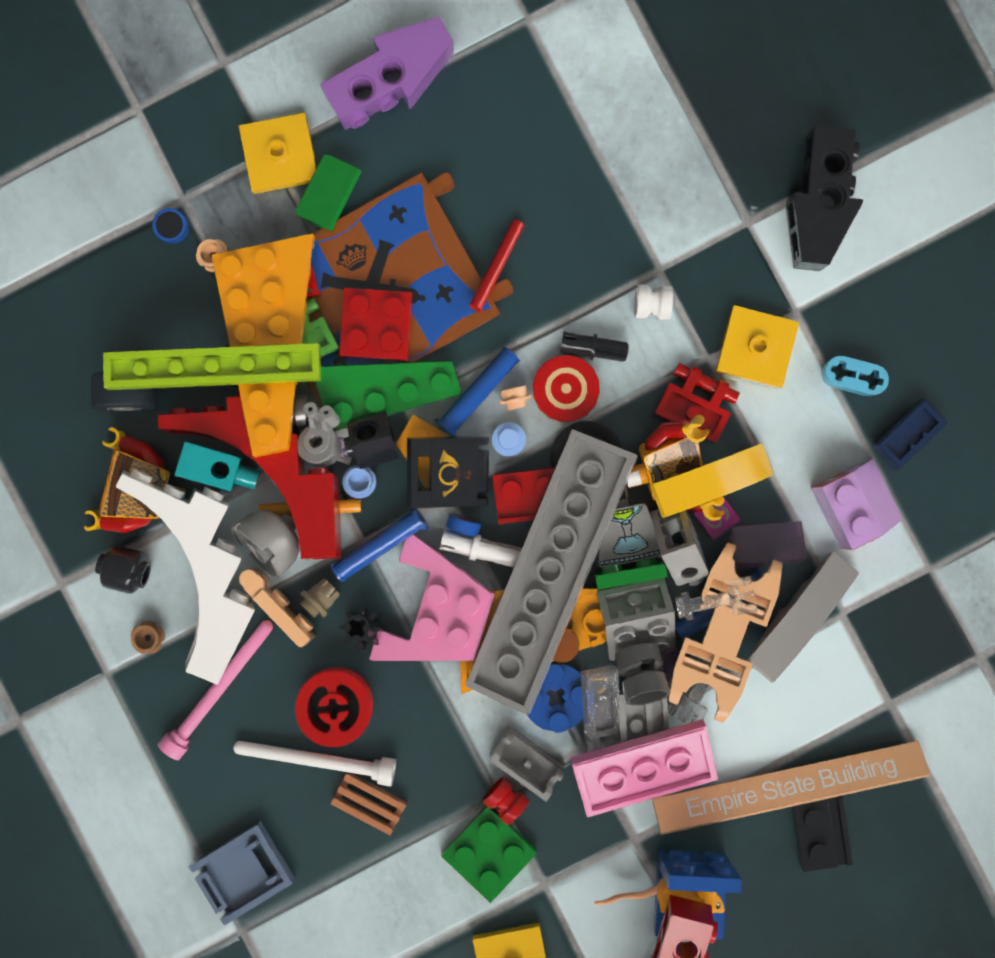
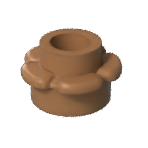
[131,621,165,654]

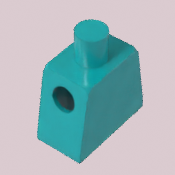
[174,442,260,491]

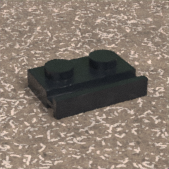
[792,796,853,872]

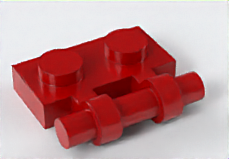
[654,363,740,444]

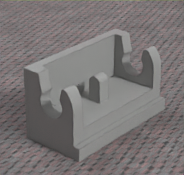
[490,726,565,802]

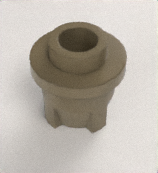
[300,578,340,618]

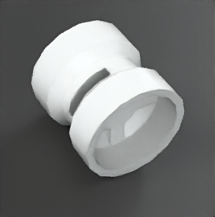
[634,284,673,320]

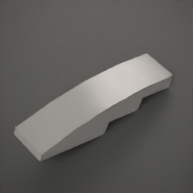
[746,551,859,683]

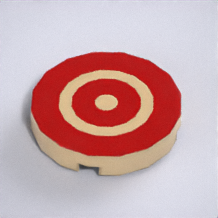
[532,355,600,423]

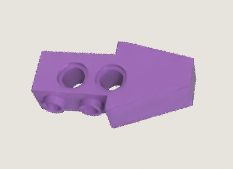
[320,17,454,130]

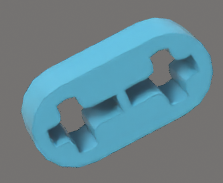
[821,356,889,396]

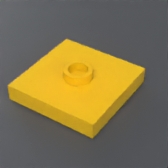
[239,112,317,194]
[715,305,799,389]
[473,922,546,958]

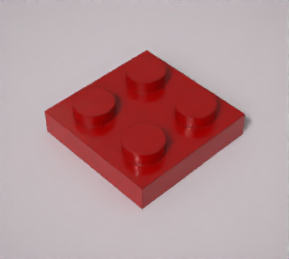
[339,288,413,362]

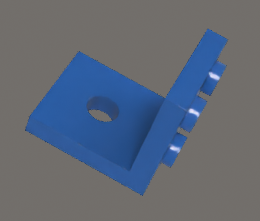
[654,850,742,940]

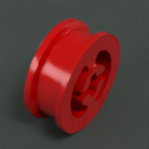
[295,667,374,747]

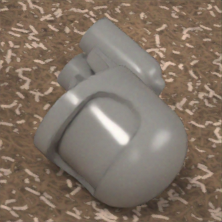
[297,402,341,468]

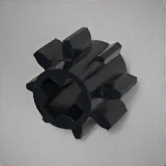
[340,607,385,650]

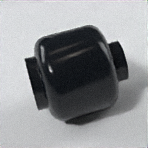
[95,545,151,594]

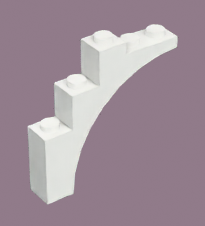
[116,469,255,685]

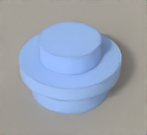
[492,422,526,456]
[342,465,377,498]

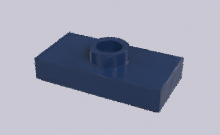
[872,398,948,470]

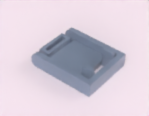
[188,820,295,925]

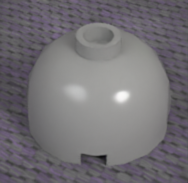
[231,510,300,578]

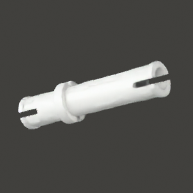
[439,529,522,567]

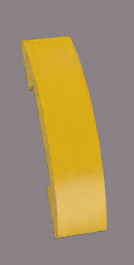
[650,443,774,518]

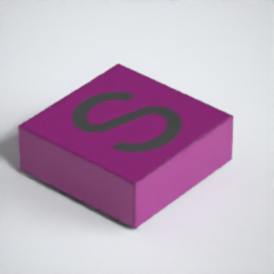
[692,496,741,540]

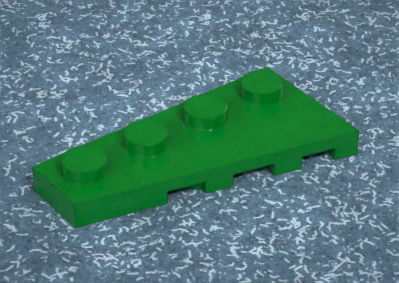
[315,360,462,431]

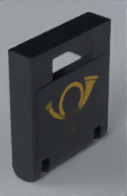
[407,436,489,509]

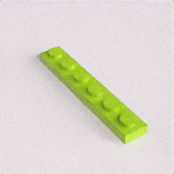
[103,343,321,390]

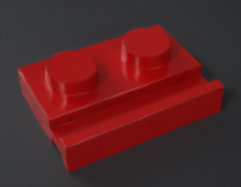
[493,467,556,524]

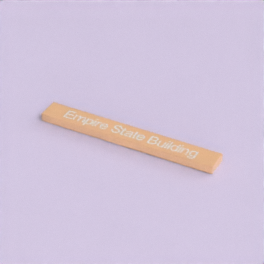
[652,741,930,835]

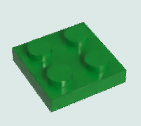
[441,805,537,903]

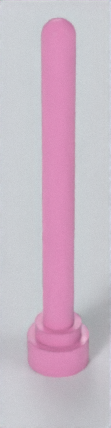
[157,620,273,760]

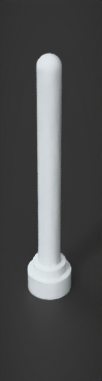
[233,741,396,786]

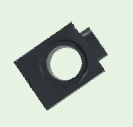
[344,412,399,469]

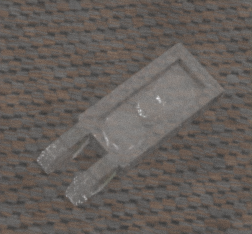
[581,664,621,752]

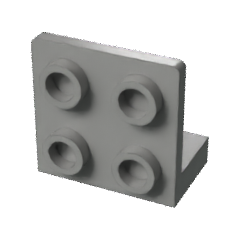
[597,578,676,661]

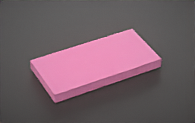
[570,719,718,817]

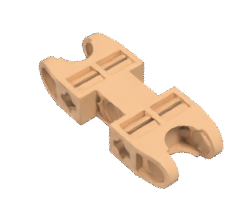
[669,543,782,723]

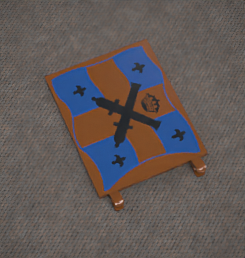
[307,172,513,408]

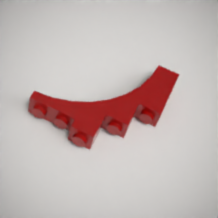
[158,392,342,560]

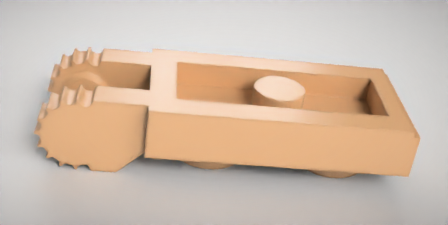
[239,568,316,648]

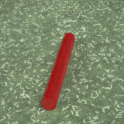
[469,219,524,312]

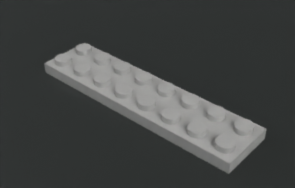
[465,429,638,715]

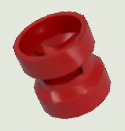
[482,775,530,825]

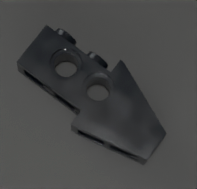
[786,126,863,271]

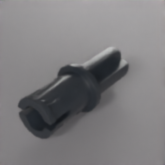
[560,331,629,362]

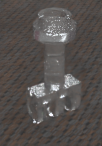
[675,576,758,621]
[668,659,727,723]

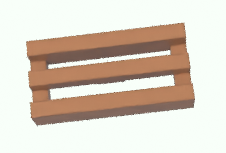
[330,772,407,836]

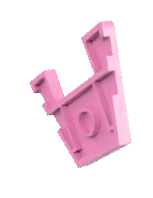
[369,534,495,661]

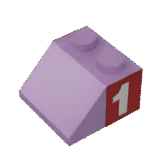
[811,458,903,550]

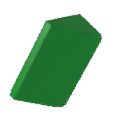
[295,154,362,231]

